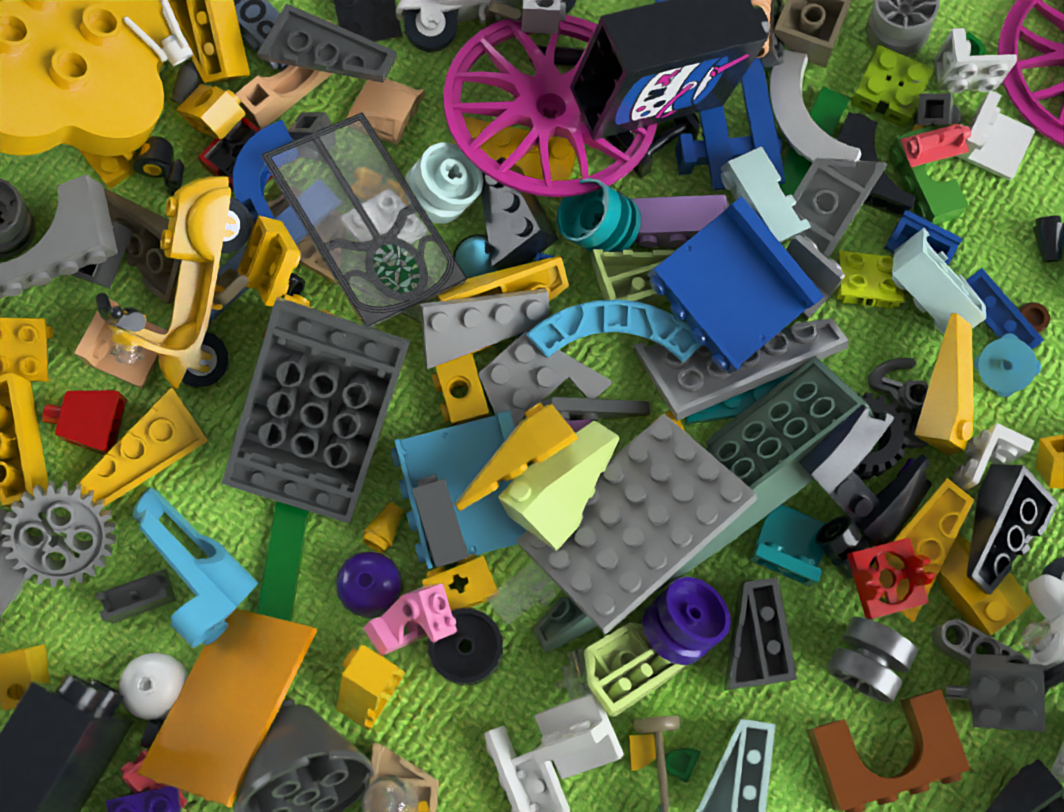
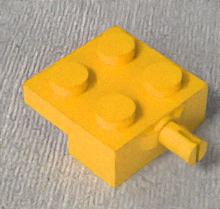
[237,215,300,307]

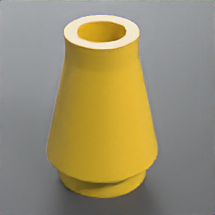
[362,502,405,553]

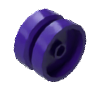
[642,576,731,665]

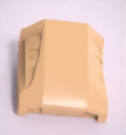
[346,78,425,145]

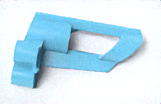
[133,487,258,648]

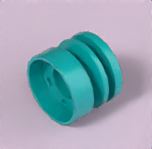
[557,178,641,252]

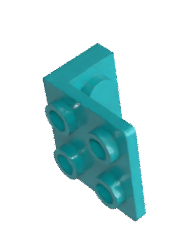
[749,504,826,587]

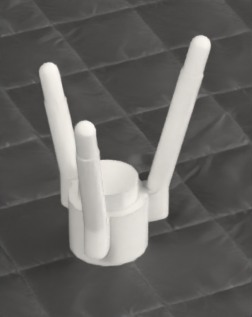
[123,0,193,66]

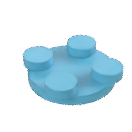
[974,334,1041,397]

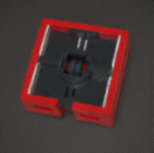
[198,117,282,191]

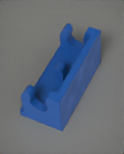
[884,210,963,265]

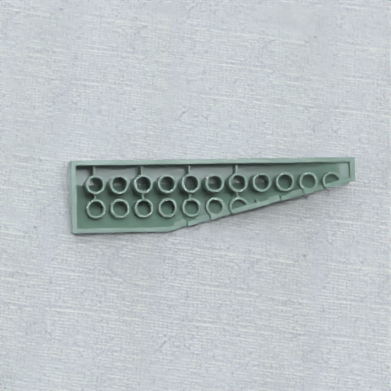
[532,356,875,653]

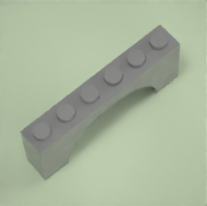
[0,174,118,299]

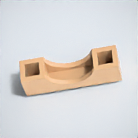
[235,20,333,130]

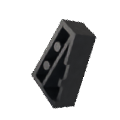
[481,157,559,270]

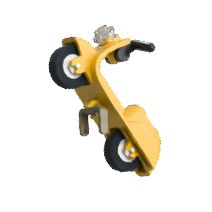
[96,176,252,390]

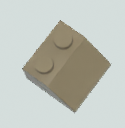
[774,0,852,68]

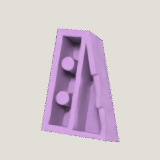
[633,195,730,249]

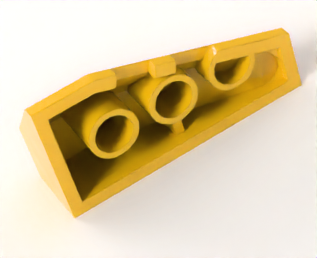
[914,313,974,455]
[901,524,1032,636]

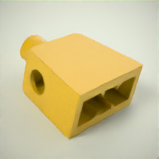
[0,644,50,710]

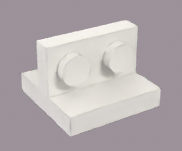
[532,692,624,780]

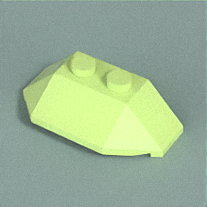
[584,622,688,717]

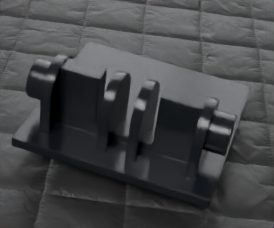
[334,0,402,42]

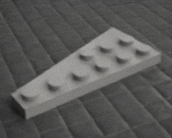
[634,318,849,421]

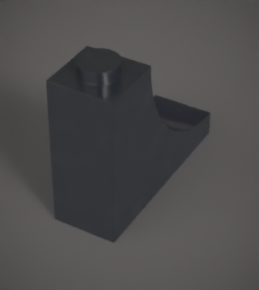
[836,112,916,218]

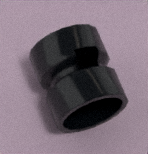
[815,515,875,579]

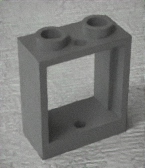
[412,474,469,567]

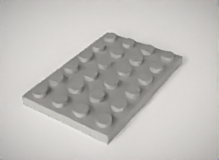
[516,414,757,635]

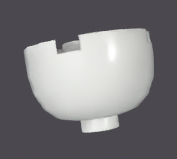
[119,652,189,721]

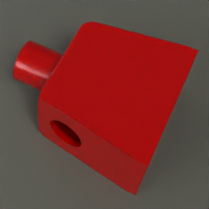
[42,390,127,455]

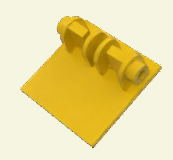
[0,317,53,382]

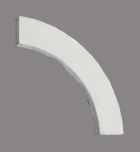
[770,50,861,163]

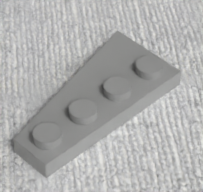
[420,288,549,369]

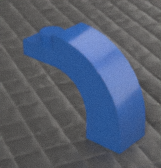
[233,120,299,223]

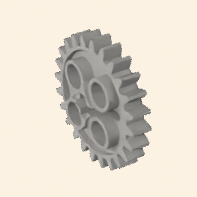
[1,481,116,588]

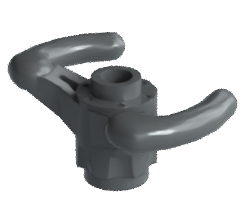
[868,357,930,449]

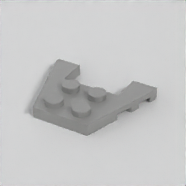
[478,331,612,428]

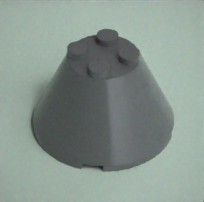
[234,700,374,812]

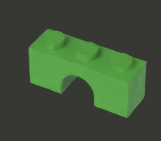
[889,126,969,225]

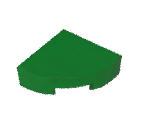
[656,748,701,783]

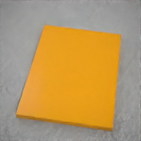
[137,608,317,807]

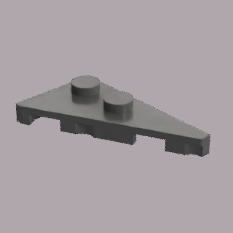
[523,397,650,422]

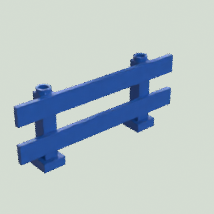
[654,0,786,191]

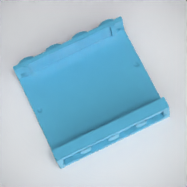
[390,410,527,569]

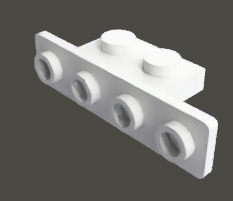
[484,726,571,812]

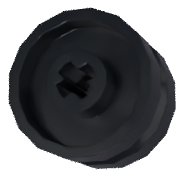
[428,608,503,686]

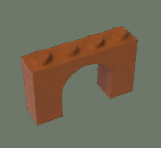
[806,689,971,812]

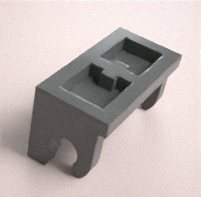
[96,569,176,624]

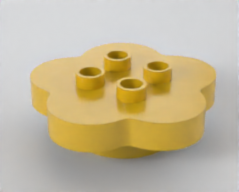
[0,0,172,156]

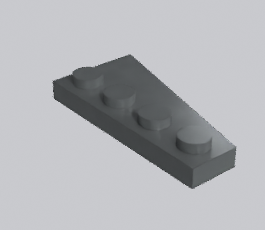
[257,3,397,83]

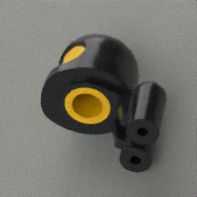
[133,136,185,196]

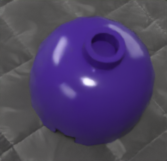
[336,551,403,619]

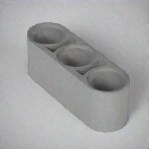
[931,619,1030,667]

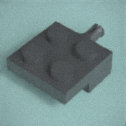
[946,654,1045,732]

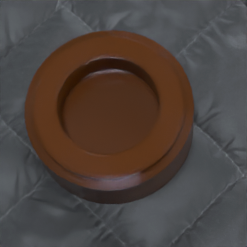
[1019,302,1050,333]

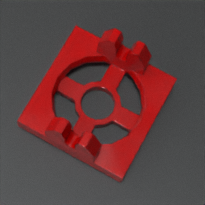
[847,537,935,619]

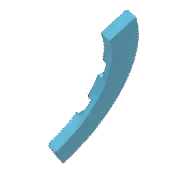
[525,299,701,362]

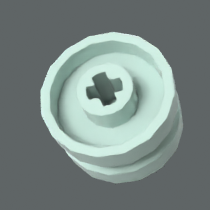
[405,142,484,224]

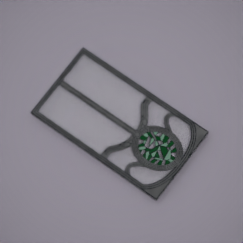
[261,112,467,328]

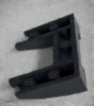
[799,404,932,546]

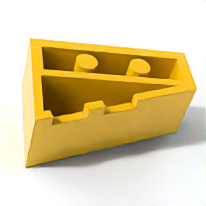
[168,0,250,83]

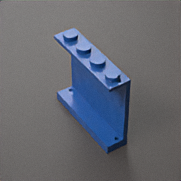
[647,196,824,374]

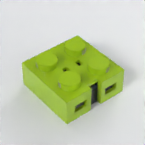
[850,45,934,129]

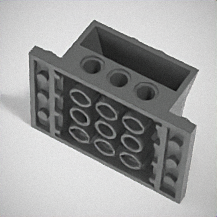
[222,297,410,524]

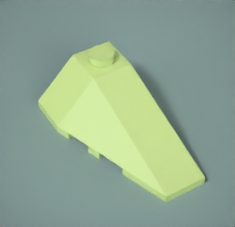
[498,420,619,551]

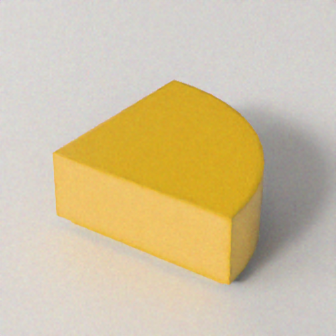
[628,734,663,771]

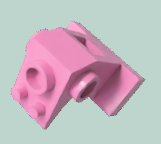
[363,583,457,656]

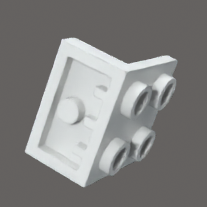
[934,28,1017,93]
[956,90,1035,181]
[952,423,1034,492]

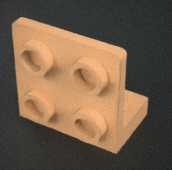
[74,299,168,388]

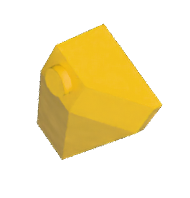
[435,256,569,354]
[454,402,579,511]

